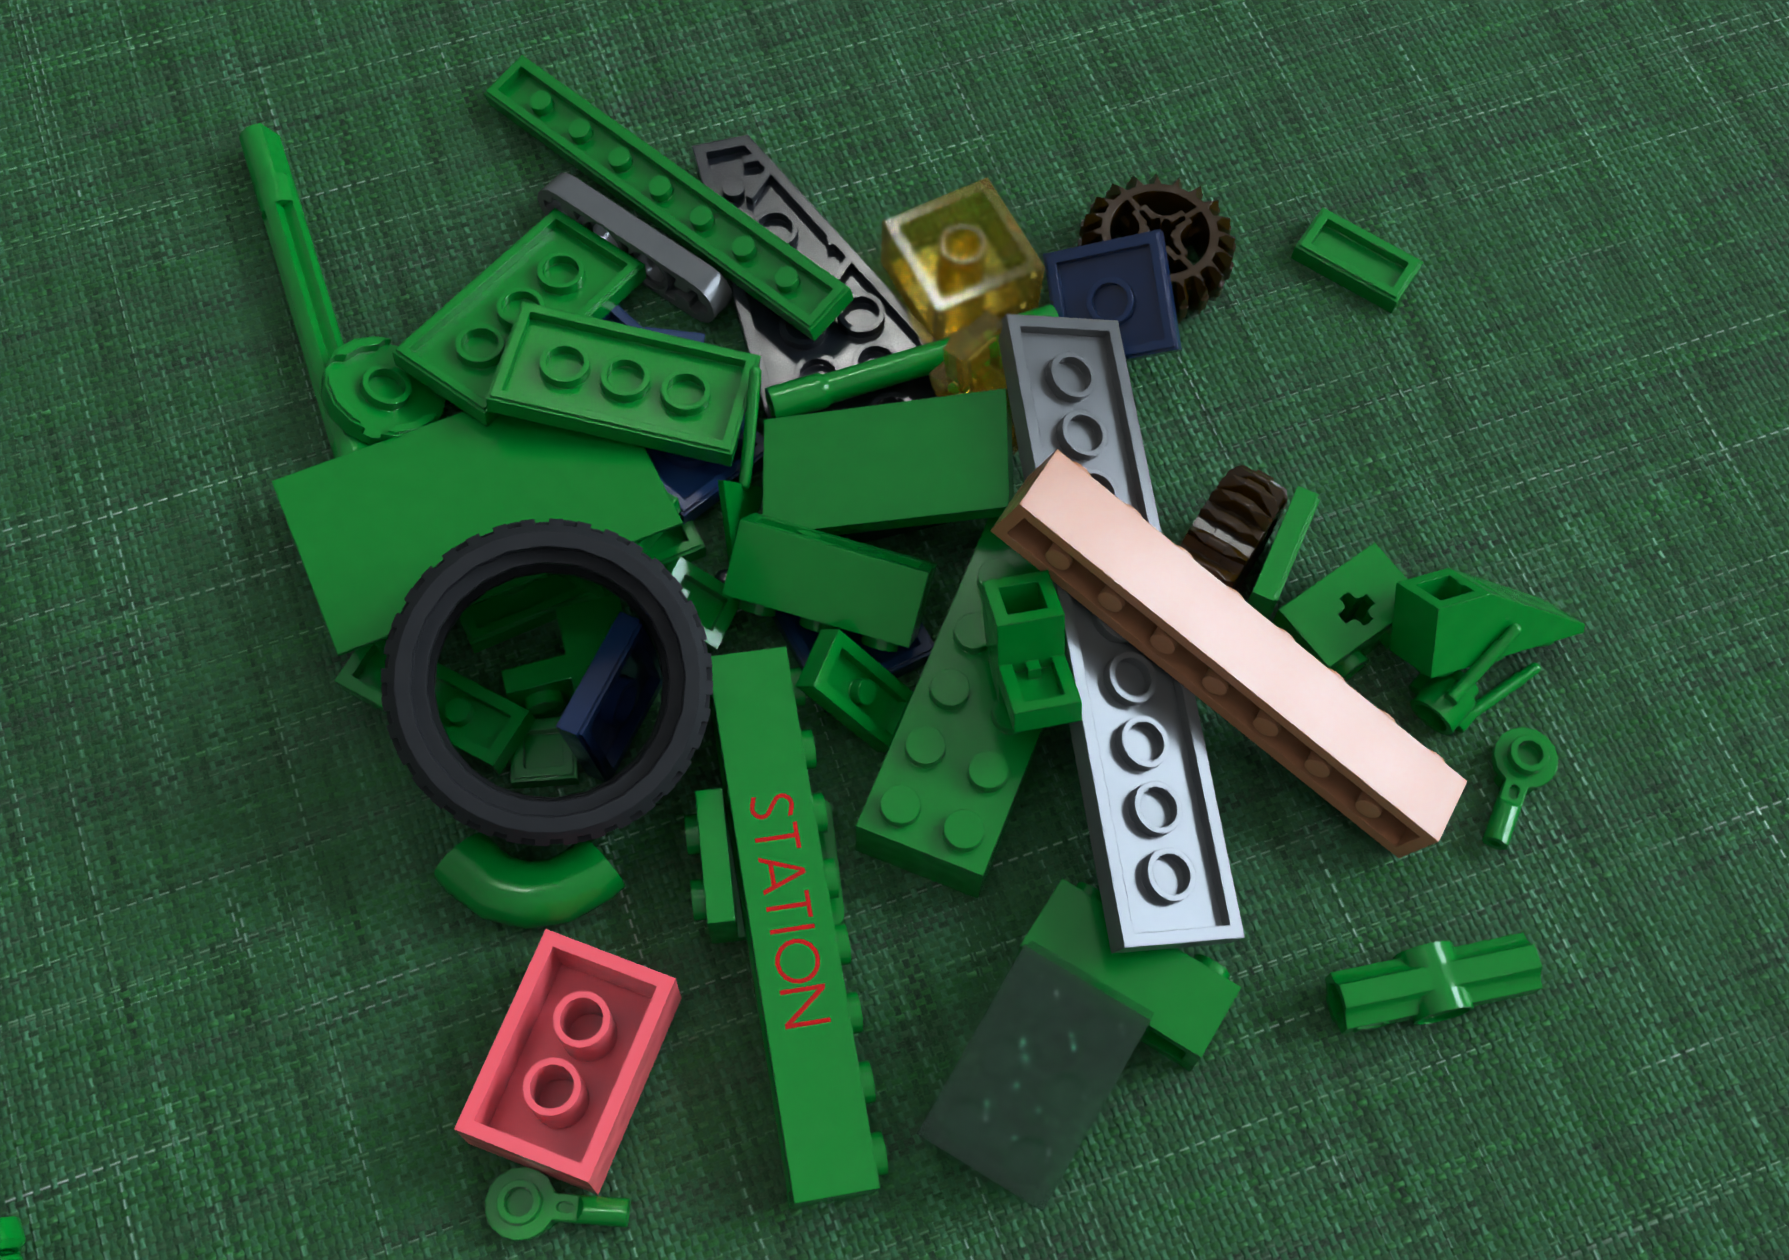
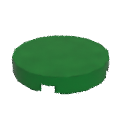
[321,336,446,445]

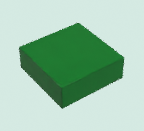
[511,717,579,789]

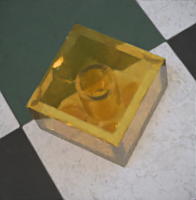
[881,177,1045,341]

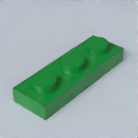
[334,638,536,774]

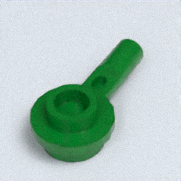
[1482,727,1559,850]
[485,1167,631,1242]

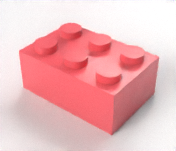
[454,929,682,1195]

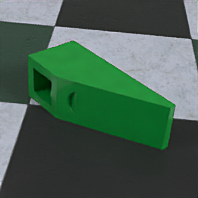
[1390,568,1585,678]

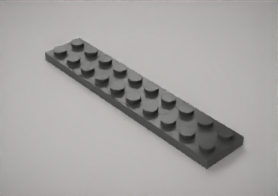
[996,314,1245,954]

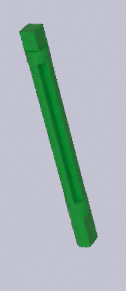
[239,123,370,458]

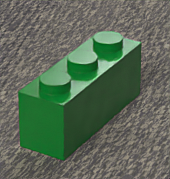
[722,512,937,652]
[1015,878,1242,1071]

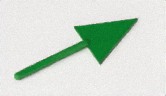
[718,366,763,563]

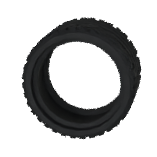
[381,518,713,846]

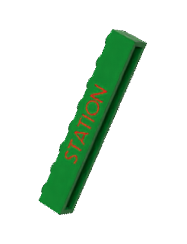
[709,646,888,1209]

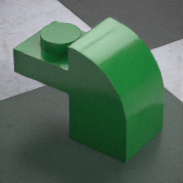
[982,570,1082,733]
[501,594,623,719]

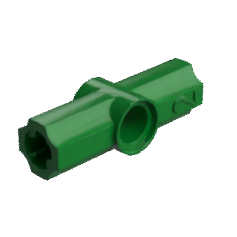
[1325,933,1542,1034]

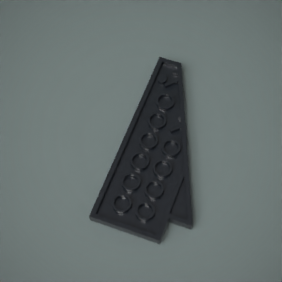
[692,135,1019,543]

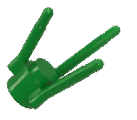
[1409,623,1541,735]

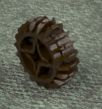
[1077,173,1236,324]
[1180,464,1288,591]

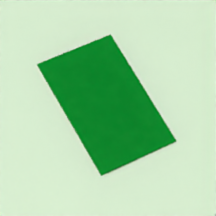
[272,412,683,656]

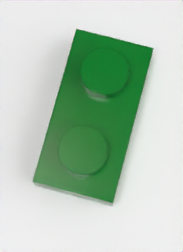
[796,629,913,753]

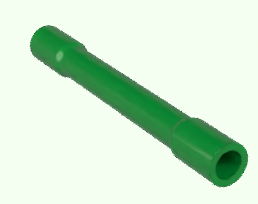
[765,304,1059,418]

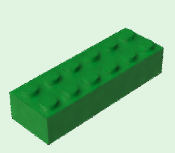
[855,517,1046,899]

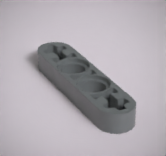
[537,172,733,323]

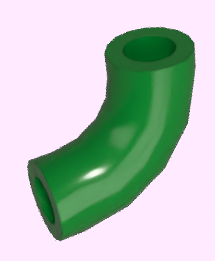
[434,833,626,929]

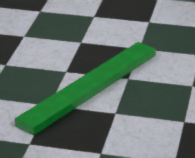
[483,55,854,341]

